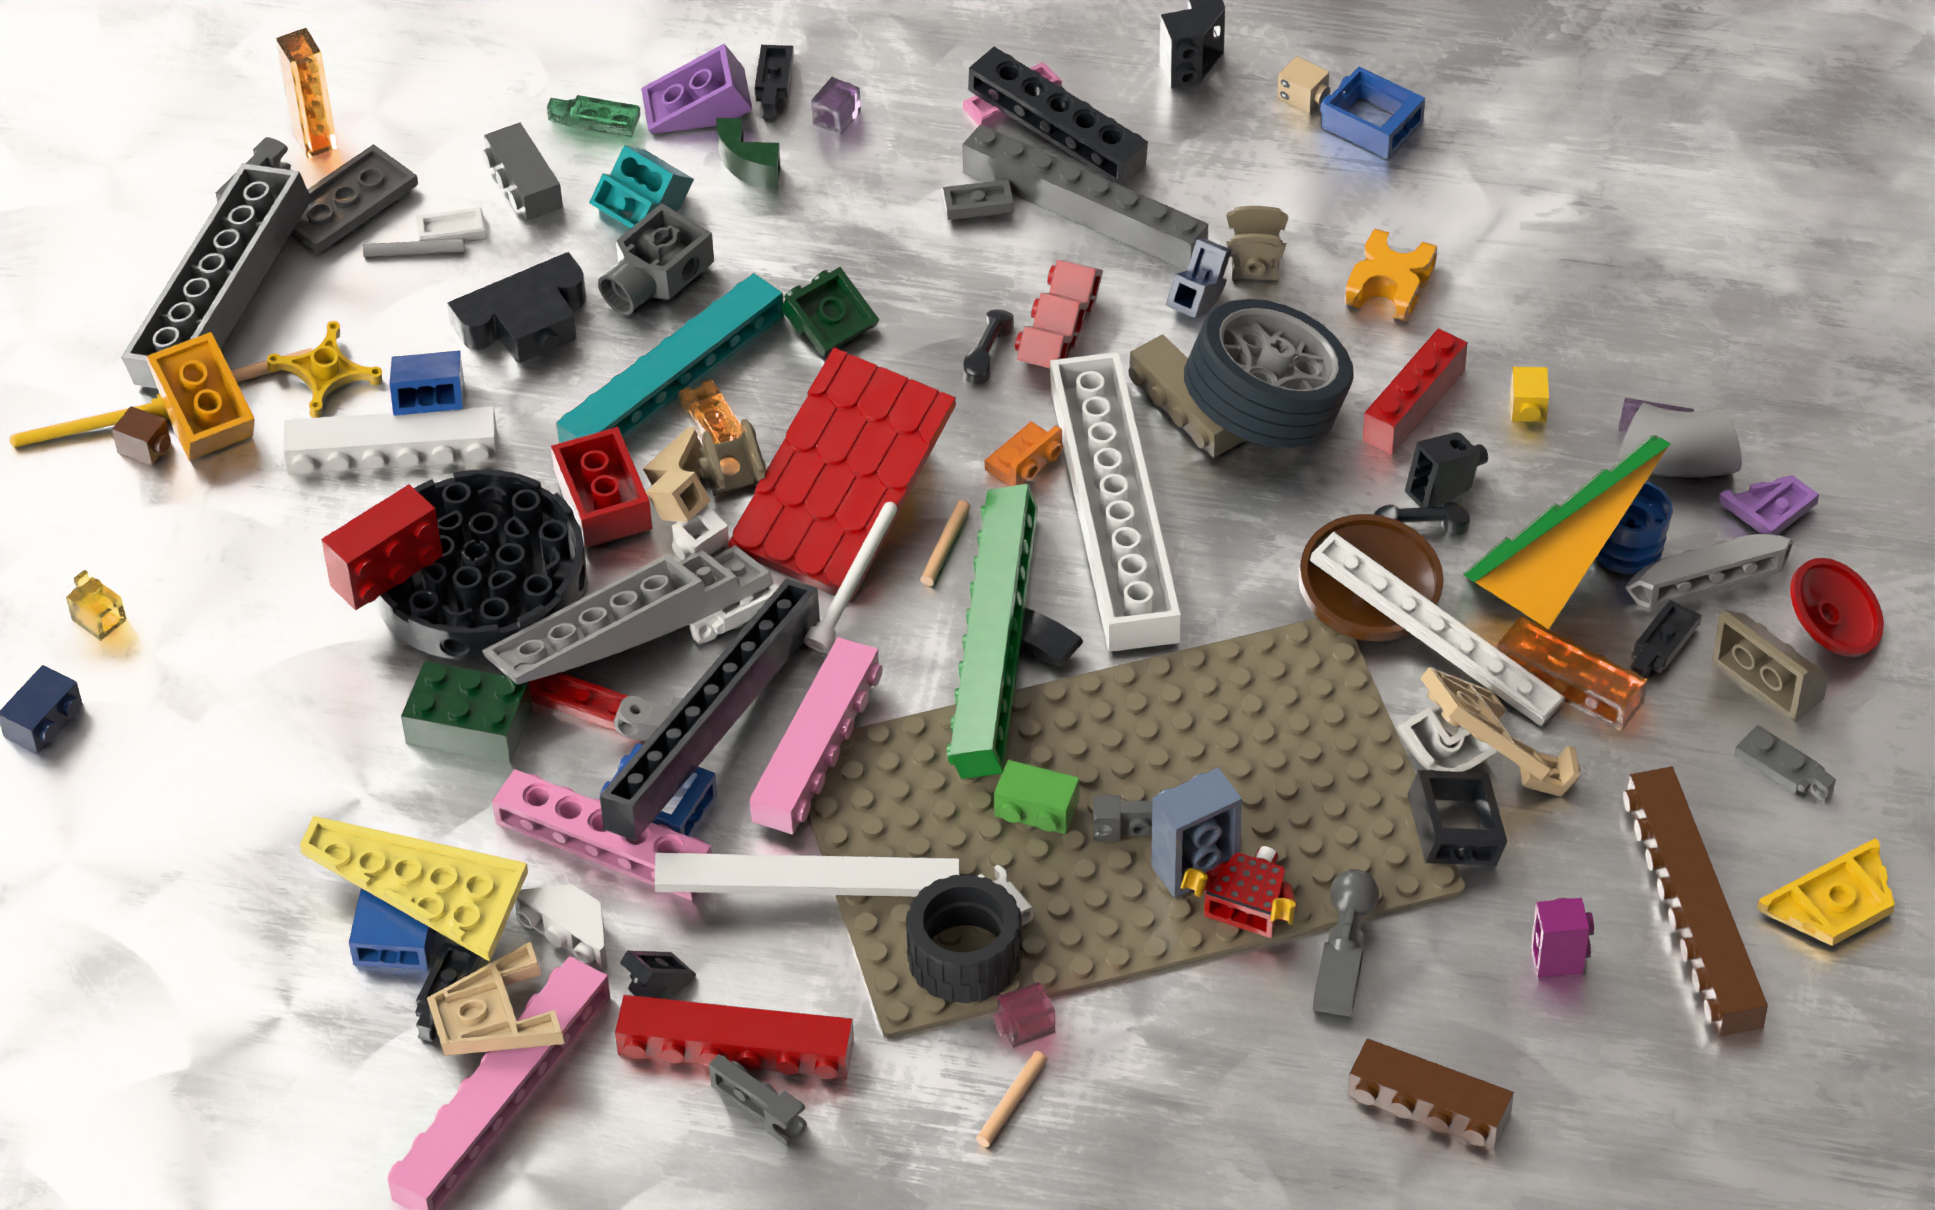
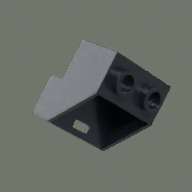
[1160,0,1225,88]

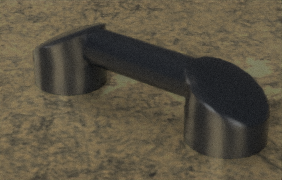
[963,309,1014,384]
[1374,502,1470,535]

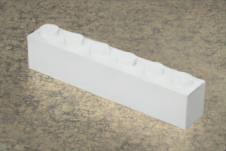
[283,406,497,474]

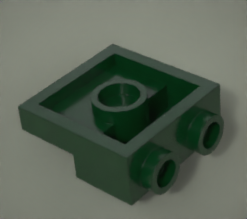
[781,267,879,357]

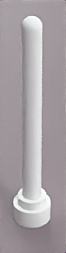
[804,502,897,654]

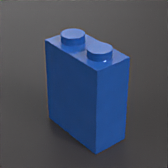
[389,350,464,416]
[348,888,436,970]

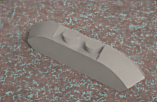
[1625,534,1794,608]

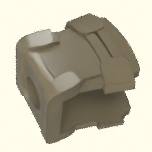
[1226,206,1288,281]
[698,419,766,496]

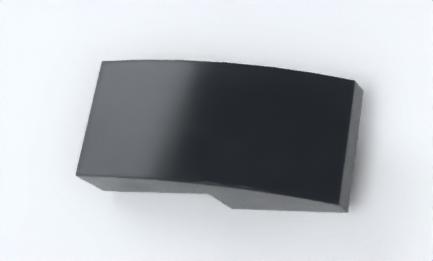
[1020,608,1083,667]

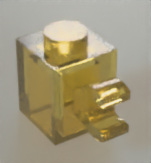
[66,569,127,641]

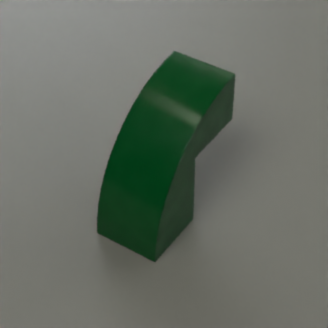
[716,118,781,190]

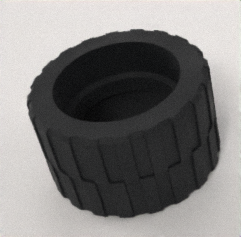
[906,874,1022,1003]

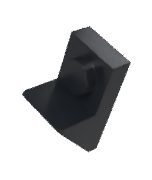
[620,950,696,999]

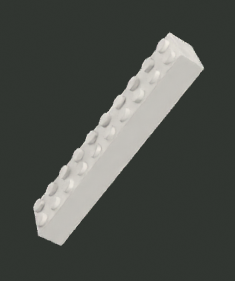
[1050,352,1181,652]

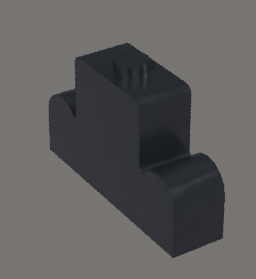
[447,251,586,363]

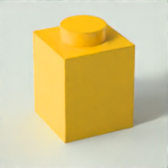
[1510,366,1549,422]

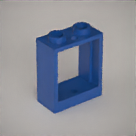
[1320,67,1425,159]
[599,743,717,837]

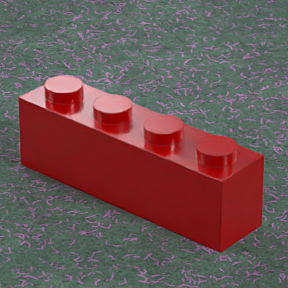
[1362,328,1468,455]

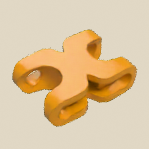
[1345,229,1437,322]

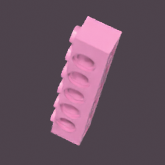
[492,769,712,901]

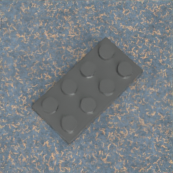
[291,144,419,254]

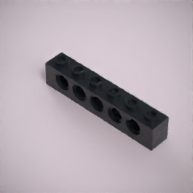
[968,46,1148,186]

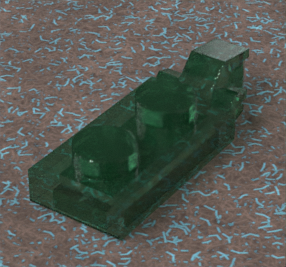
[547,95,641,138]

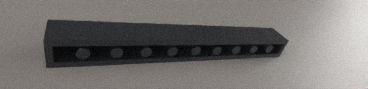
[600,578,820,841]

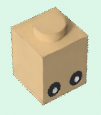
[1277,56,1330,114]

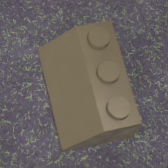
[1712,610,1829,722]

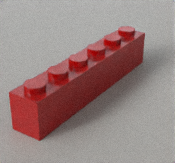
[615,995,854,1079]

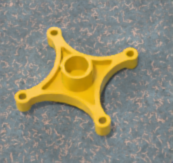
[267,321,382,418]

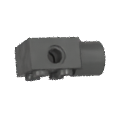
[598,203,714,315]

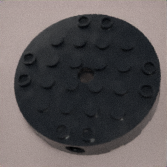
[375,469,586,661]

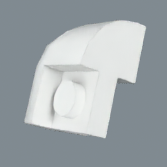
[1396,704,1498,772]

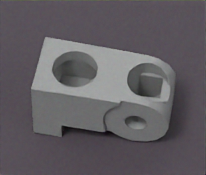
[614,696,682,741]

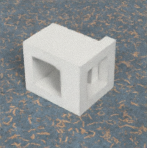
[672,505,729,560]

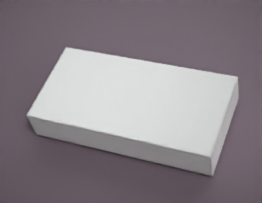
[416,207,487,241]

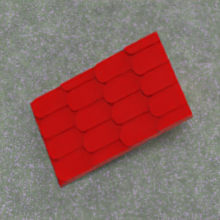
[728,348,956,603]

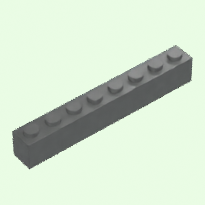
[962,124,1209,271]

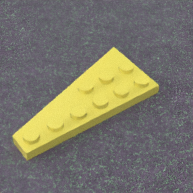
[300,816,528,961]

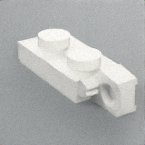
[689,582,779,644]

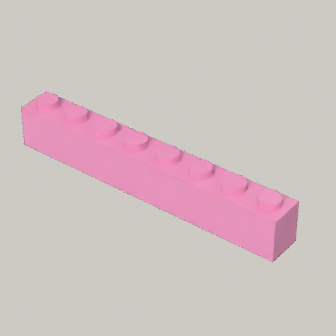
[387,956,611,1210]

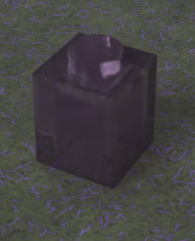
[811,77,861,135]

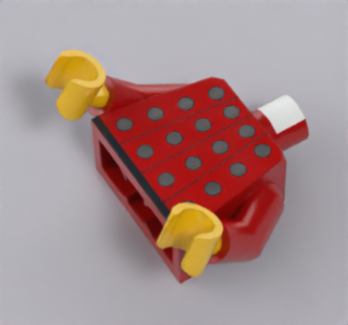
[1180,846,1298,939]

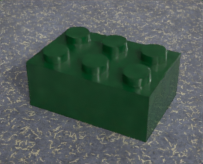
[401,661,533,764]

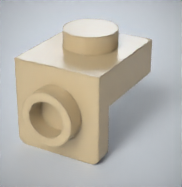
[1519,746,1580,797]

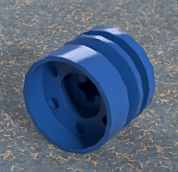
[1595,481,1673,574]

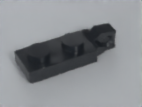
[754,44,794,119]
[1629,600,1702,686]
[415,943,482,1042]

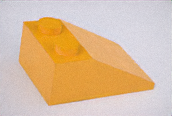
[147,332,255,461]

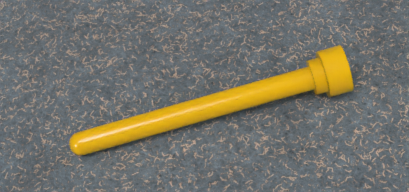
[9,394,170,447]

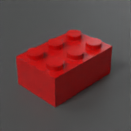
[551,427,653,548]
[321,484,443,611]

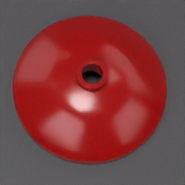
[1790,558,1884,657]

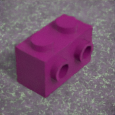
[1531,897,1594,978]

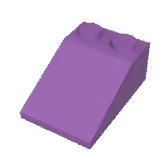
[641,43,753,134]

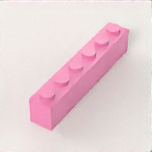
[750,637,883,835]

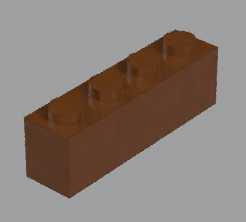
[1348,1038,1514,1150]

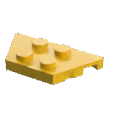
[1757,838,1895,946]

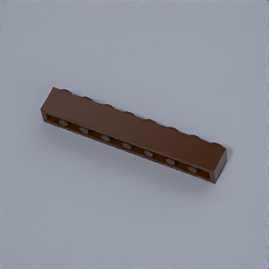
[1623,766,1768,1036]

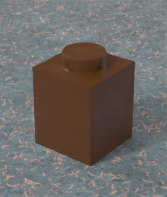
[112,406,171,466]

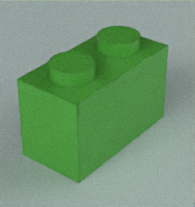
[994,760,1079,834]

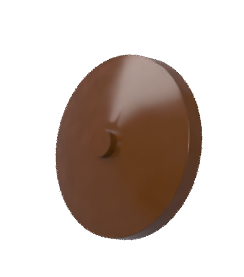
[1298,514,1444,641]

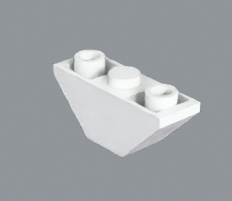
[515,884,608,973]

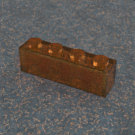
[275,27,338,159]
[1497,616,1647,731]

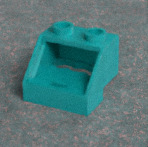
[589,145,694,229]

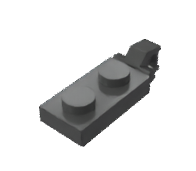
[1734,725,1836,802]

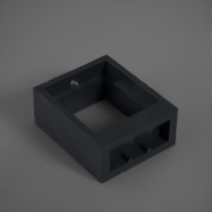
[1407,770,1508,866]

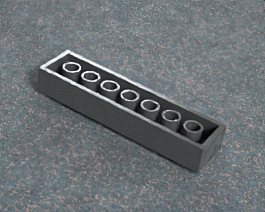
[121,163,312,389]

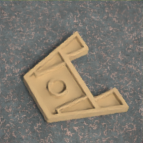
[1420,667,1551,781]
[427,941,565,1056]

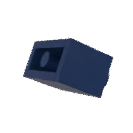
[0,664,83,754]

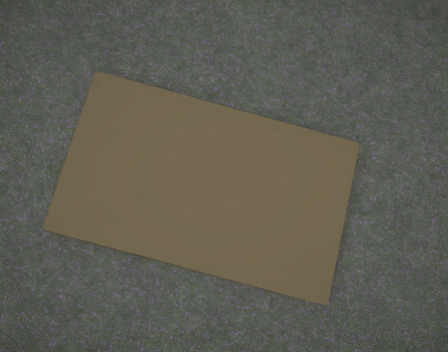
[808,618,1465,1038]

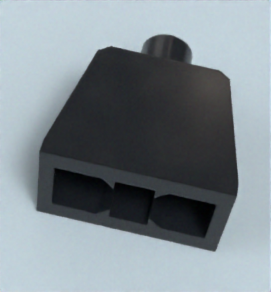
[1405,432,1488,508]

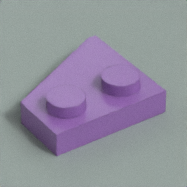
[1719,475,1819,535]

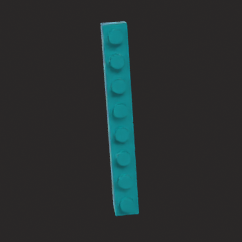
[556,273,784,443]

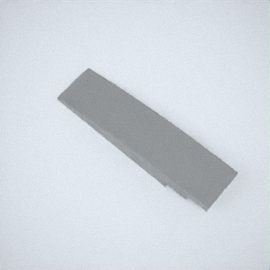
[482,546,774,684]

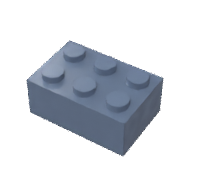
[1151,767,1242,898]

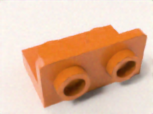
[984,421,1063,486]

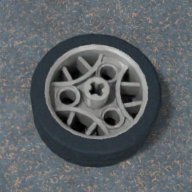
[1184,299,1354,448]

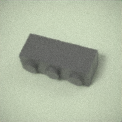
[482,122,563,221]

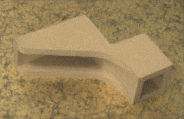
[643,427,711,522]

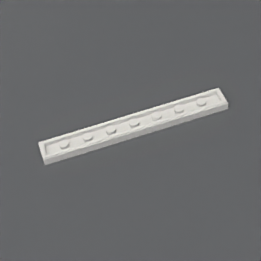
[1310,532,1565,727]
[655,853,959,897]

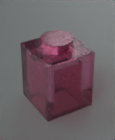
[993,981,1055,1048]

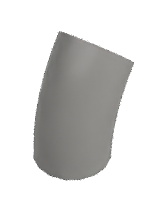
[1617,403,1742,478]

